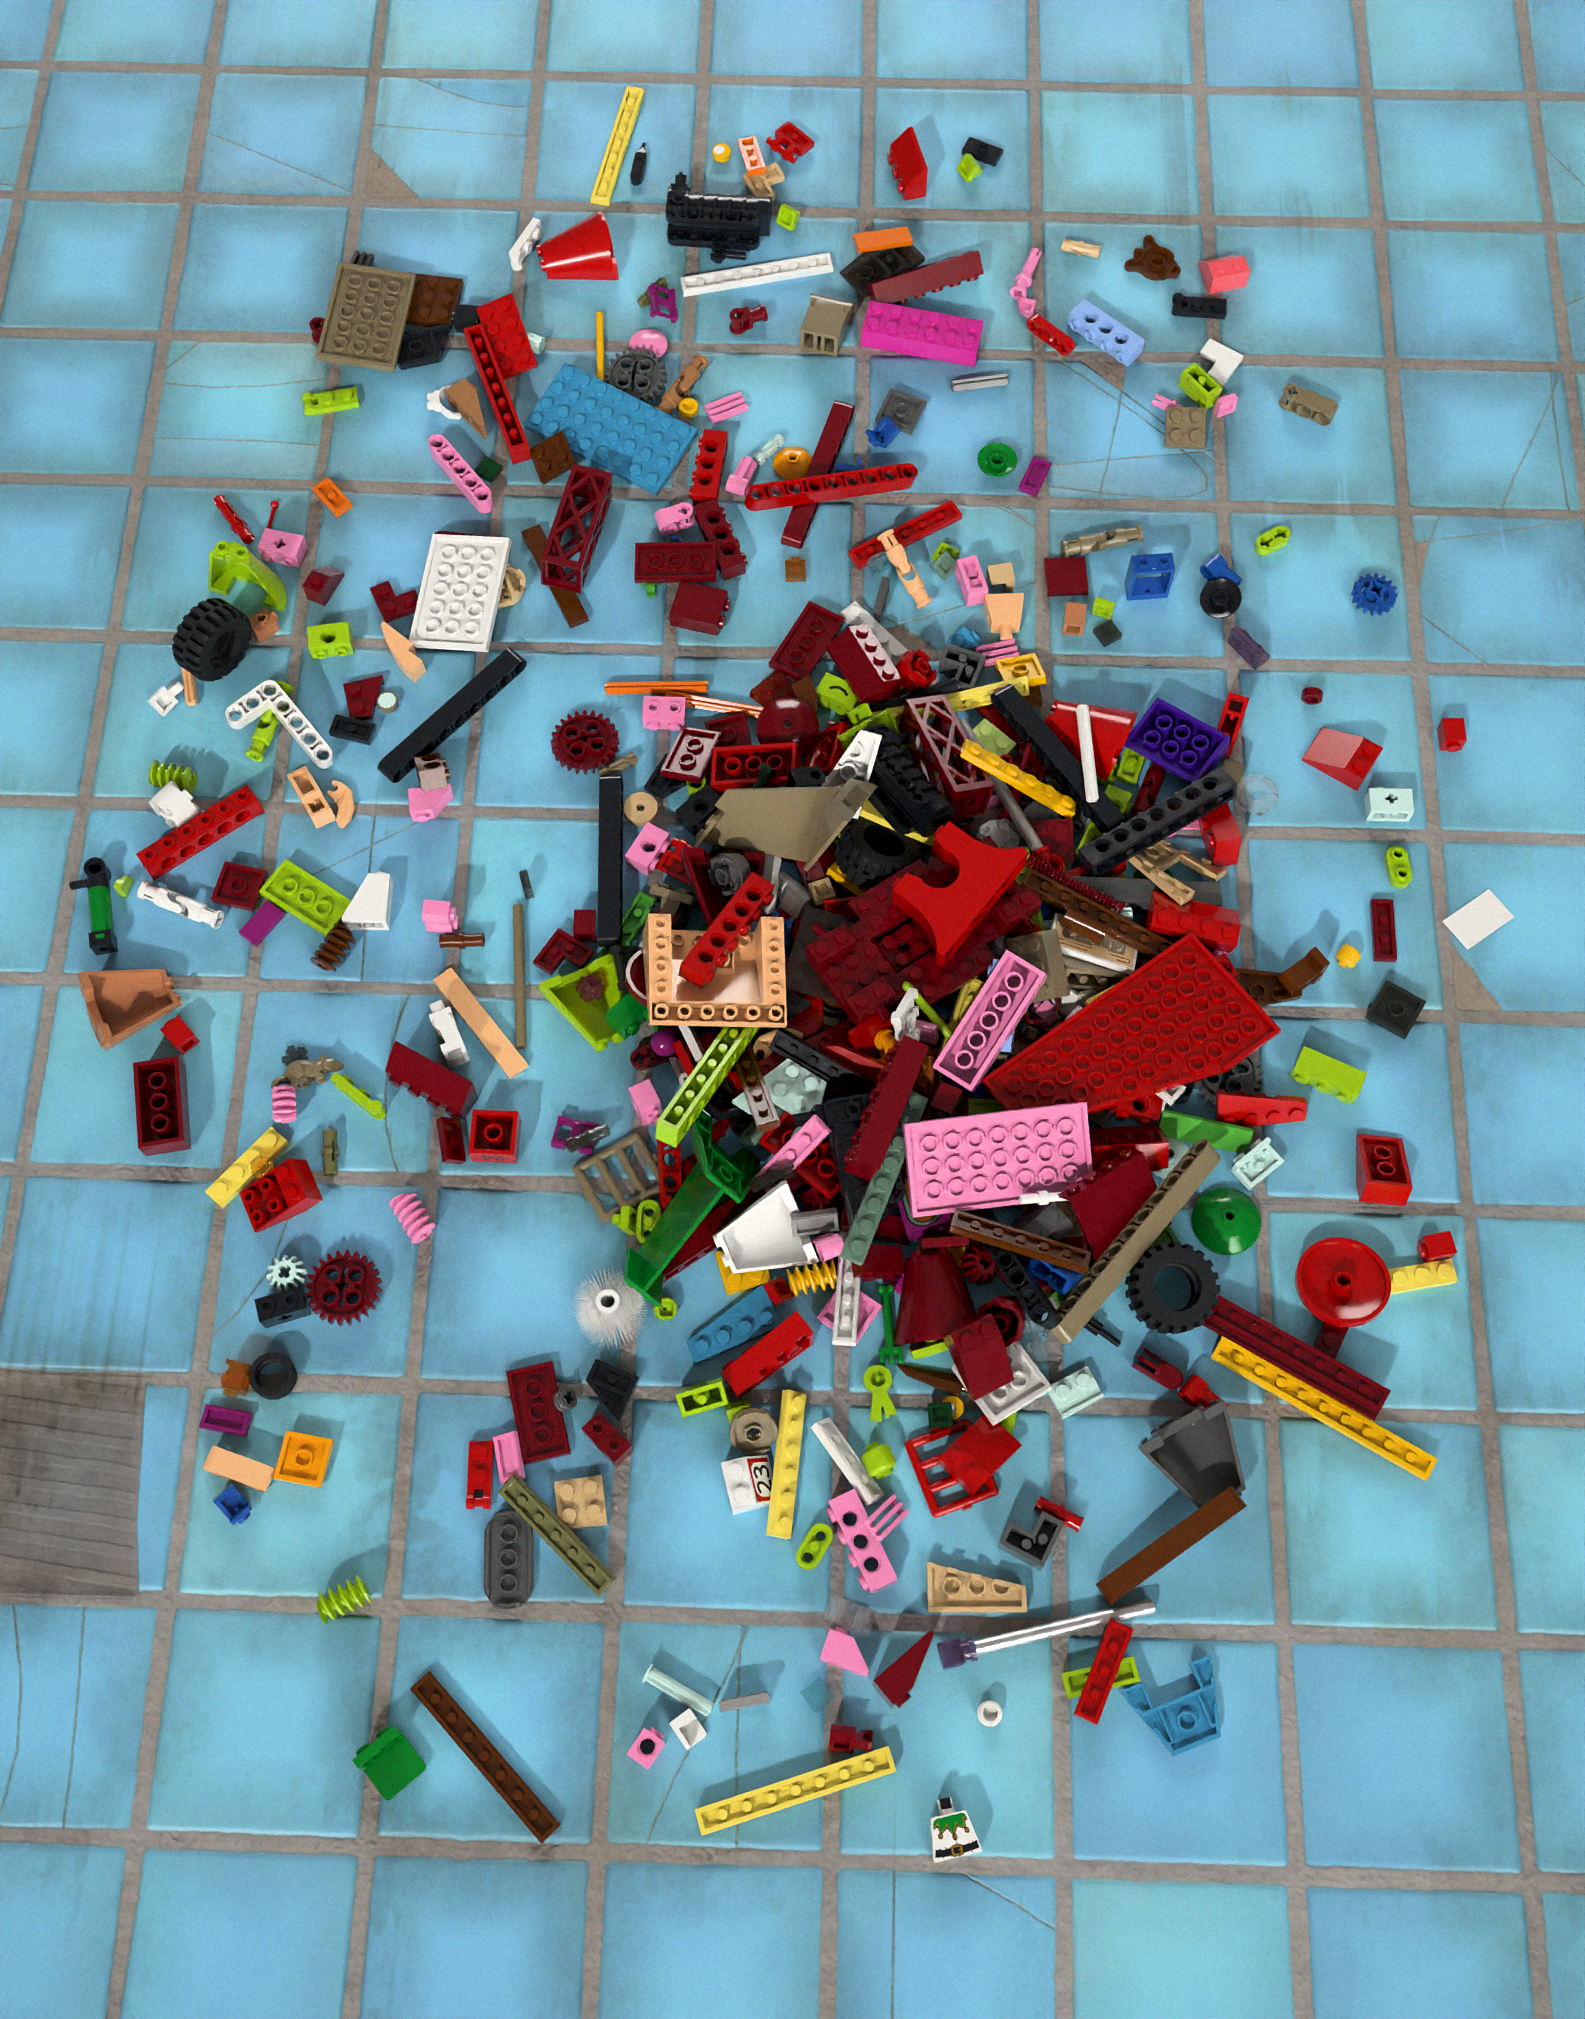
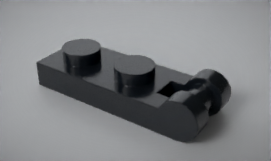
[1172,293,1226,319]

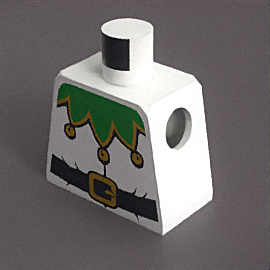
[930,1797,982,1863]

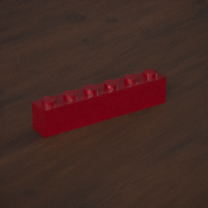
[866,250,984,304]

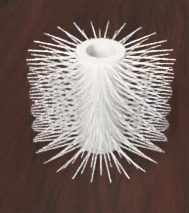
[574,1268,647,1348]

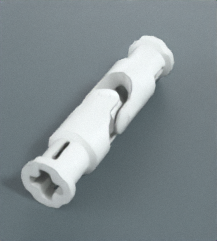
[137,880,224,929]

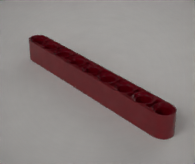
[781,400,855,550]

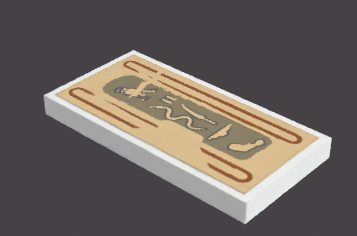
[1051,913,1138,975]

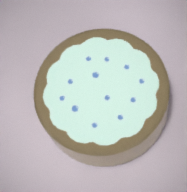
[377,691,399,713]

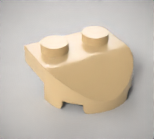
[498,563,526,608]

